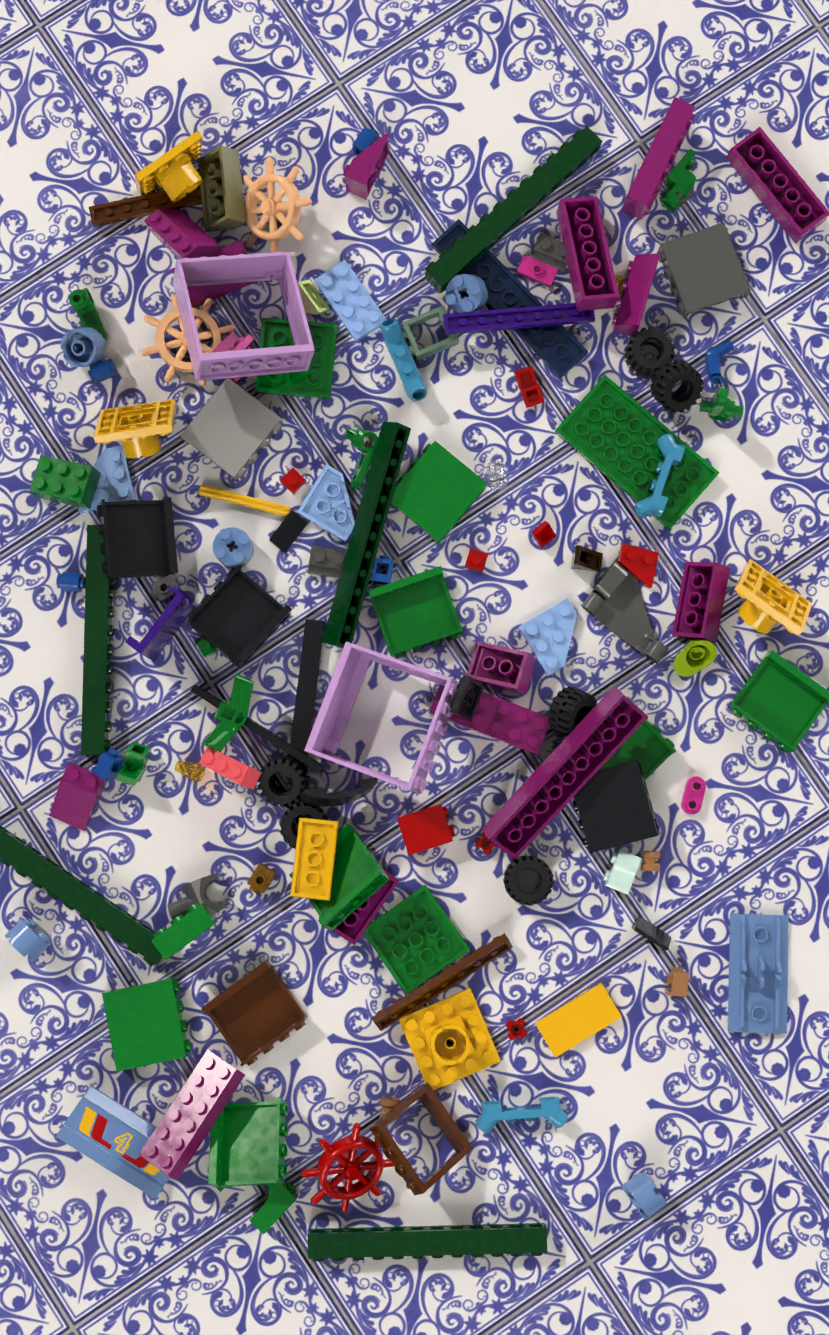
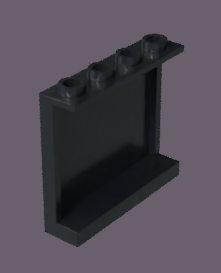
[97,497,178,579]
[188,565,292,669]
[573,759,660,853]

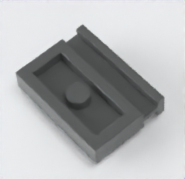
[530,233,567,274]
[307,546,347,579]

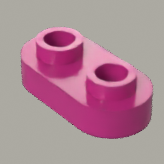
[681,776,706,814]

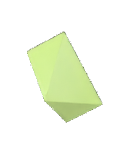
[297,279,331,315]

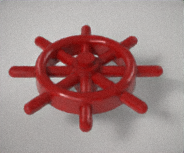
[301,1123,395,1212]

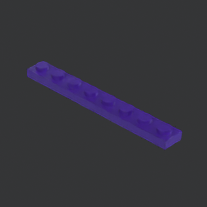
[443,303,595,335]

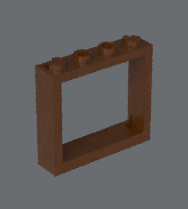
[369,1082,473,1195]

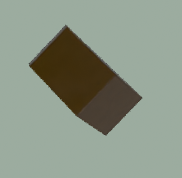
[571,545,603,572]

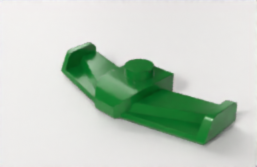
[202,673,254,752]

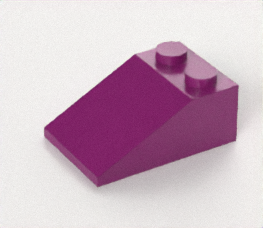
[343,134,390,200]
[467,641,536,695]
[49,762,108,831]

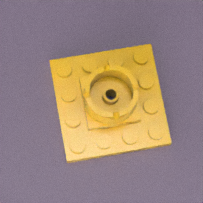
[135,131,203,202]
[94,399,177,458]
[734,559,812,636]
[399,988,501,1091]

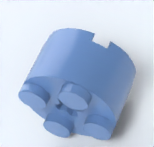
[445,274,488,313]
[61,327,106,367]
[213,527,254,569]
[5,918,52,962]
[621,1170,667,1220]

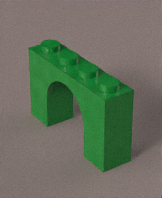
[207,1176,298,1235]

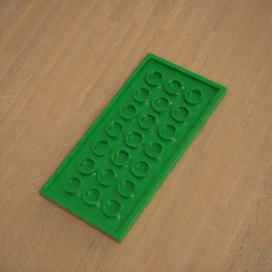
[555,375,720,530]

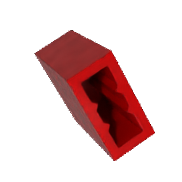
[397,804,455,855]

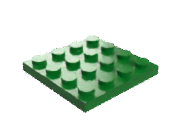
[255,318,338,399]
[363,885,470,995]

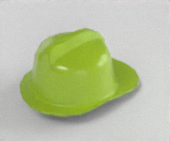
[673,640,717,677]

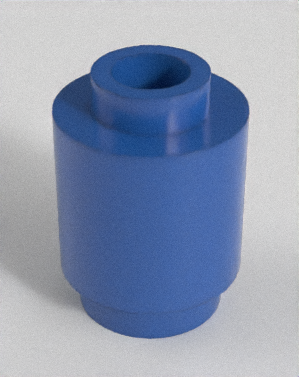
[88,358,118,383]
[56,572,86,592]

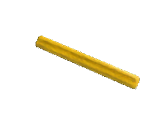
[199,485,291,517]

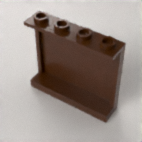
[201,960,307,1066]

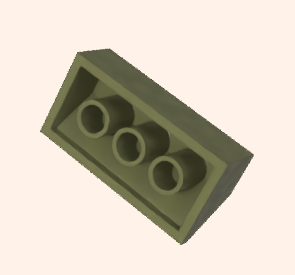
[198,145,246,232]

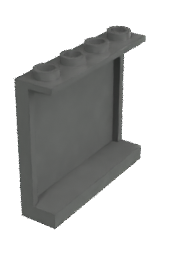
[657,222,751,319]

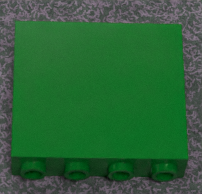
[391,441,488,545]
[368,566,463,659]
[728,650,829,753]
[599,696,676,780]
[289,824,390,931]
[102,977,191,1072]
[208,1097,288,1188]

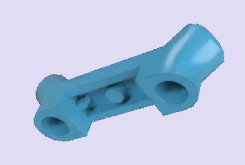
[380,318,428,402]
[634,433,685,518]
[476,1097,568,1133]

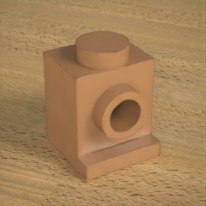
[664,967,689,997]

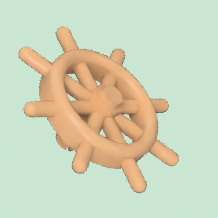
[242,157,312,253]
[141,294,235,386]

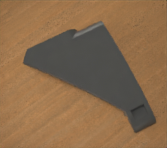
[581,555,669,664]

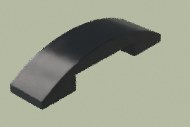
[300,778,378,807]

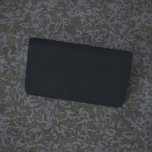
[269,510,308,553]
[632,916,671,951]

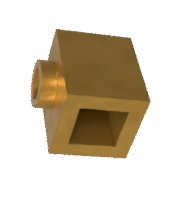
[247,863,277,894]

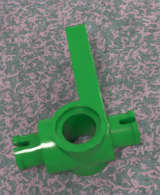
[69,288,108,342]
[699,387,743,421]
[344,427,378,489]

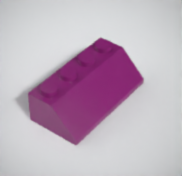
[144,208,221,259]
[172,240,258,308]
[611,253,660,337]
[672,562,730,643]
[318,868,399,945]

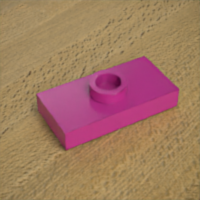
[516,254,558,288]

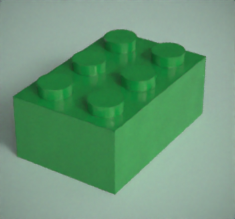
[29,455,101,509]
[151,902,218,960]

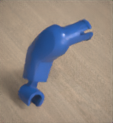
[705,340,734,389]

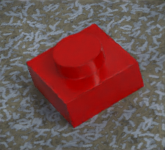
[279,468,307,495]
[531,521,556,548]
[465,548,488,573]

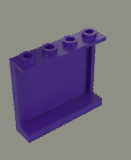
[125,585,195,661]

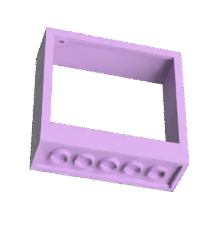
[173,251,315,381]
[304,641,458,794]

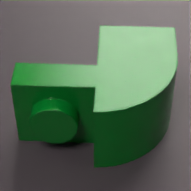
[116,742,151,786]

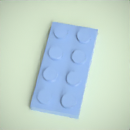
[314,260,387,342]

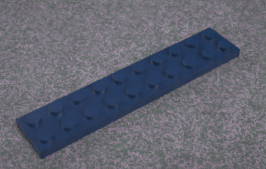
[432,219,588,379]

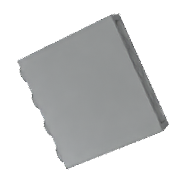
[180,378,283,481]

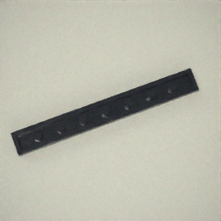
[289,619,325,769]
[191,685,326,773]

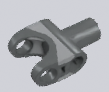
[167,873,230,919]

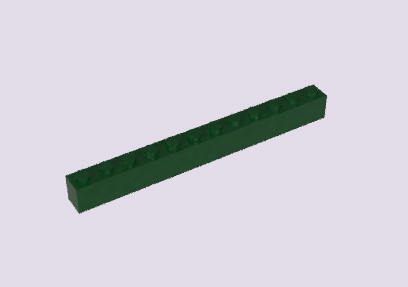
[425,126,602,294]
[322,422,411,648]
[81,525,115,756]
[0,825,163,965]
[308,1223,547,1262]

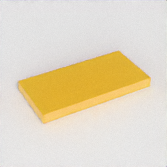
[290,818,339,901]
[535,982,622,1058]

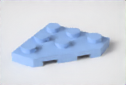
[78,445,136,513]
[297,464,355,542]
[518,598,578,676]

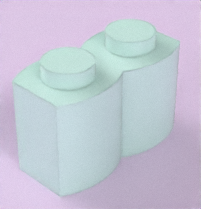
[603,849,642,895]

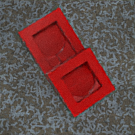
[513,366,544,408]

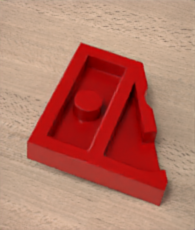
[617,543,659,589]

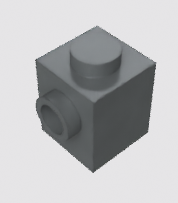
[151,574,181,603]

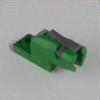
[660,149,696,212]

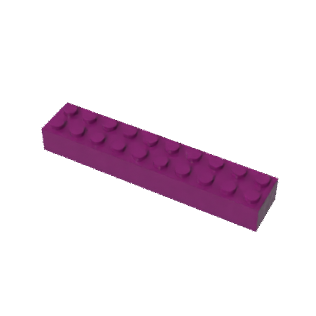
[482,686,648,859]

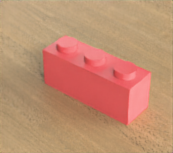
[199,747,262,790]

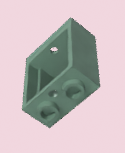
[401,305,459,362]

